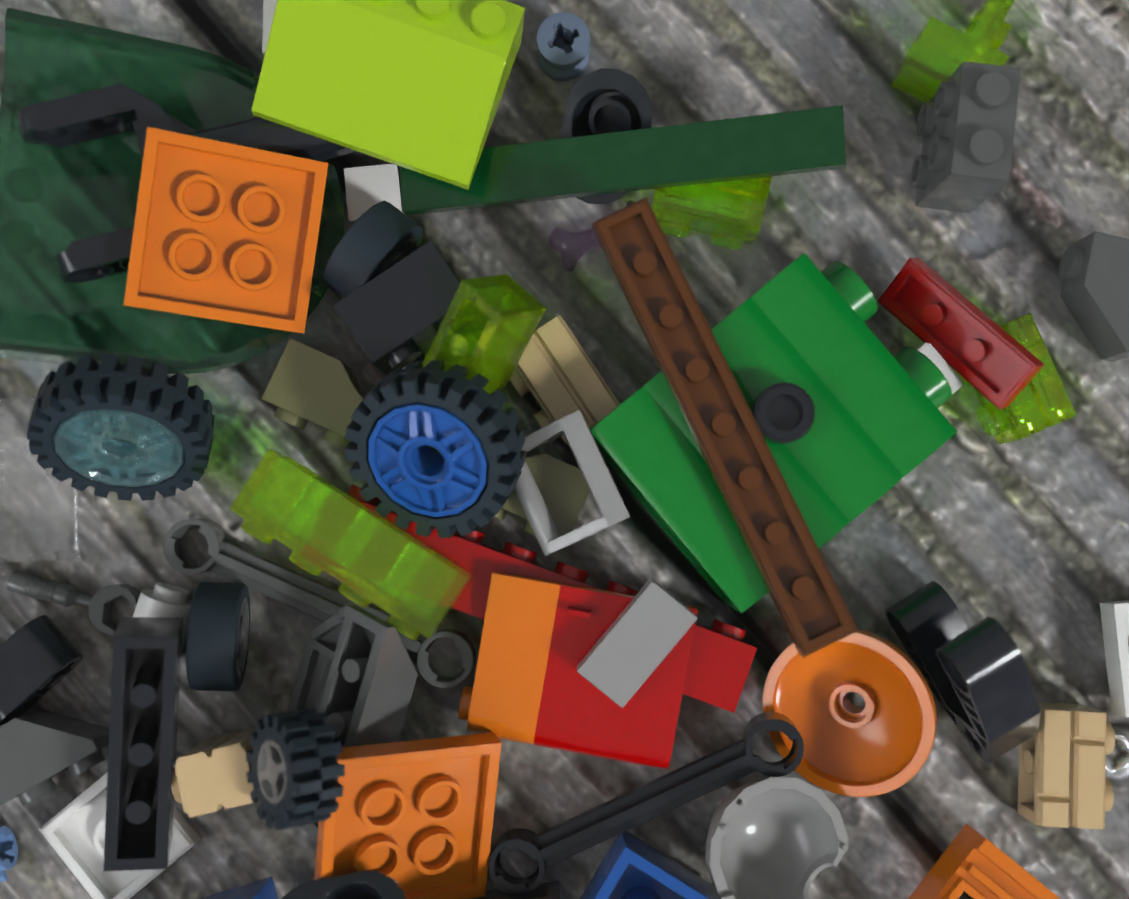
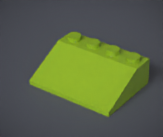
[251,0,525,190]

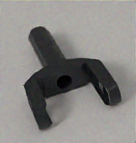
[16,84,358,283]

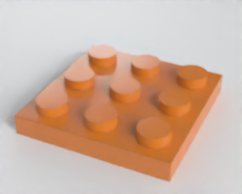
[124,127,328,334]
[314,732,502,899]

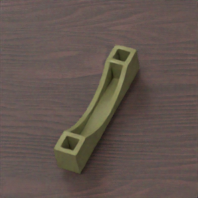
[261,338,590,535]

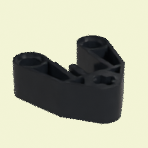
[885,581,1041,764]

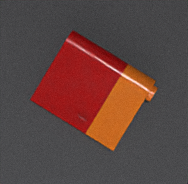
[458,571,698,769]

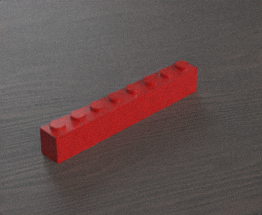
[307,484,757,713]

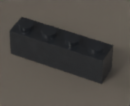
[103,617,183,871]

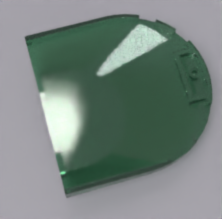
[0,8,344,374]

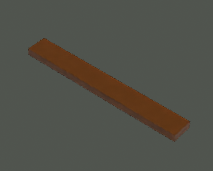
[592,198,858,657]

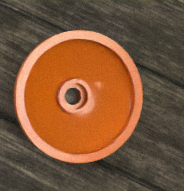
[762,629,937,797]

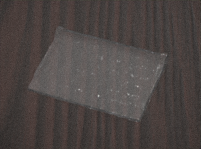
[0,397,80,562]

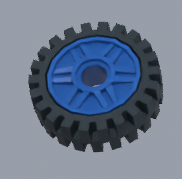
[345,360,526,538]

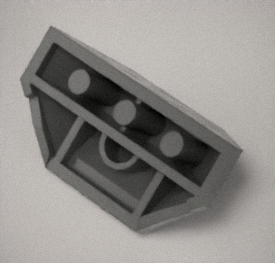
[287,604,418,840]

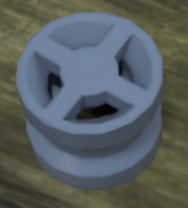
[536,12,591,82]

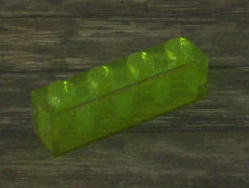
[230,449,473,640]

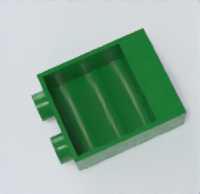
[590,253,957,613]

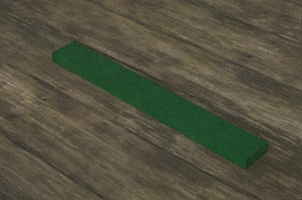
[399,105,846,215]

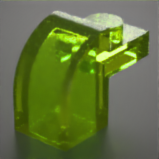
[891,0,1014,102]

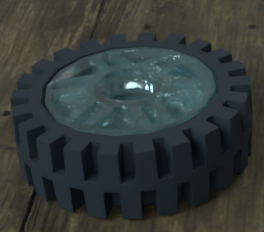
[27,354,214,501]

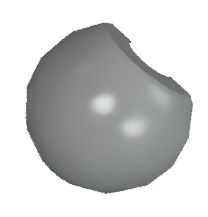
[705,777,849,899]

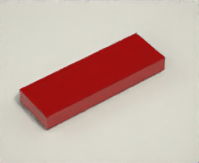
[877,258,1045,410]

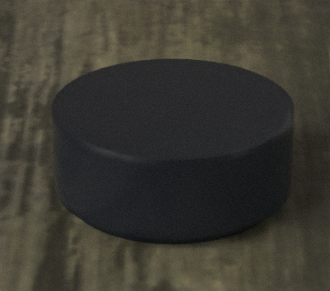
[751,383,815,444]

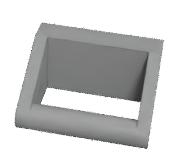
[514,410,630,556]

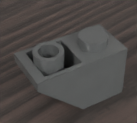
[0,709,109,806]

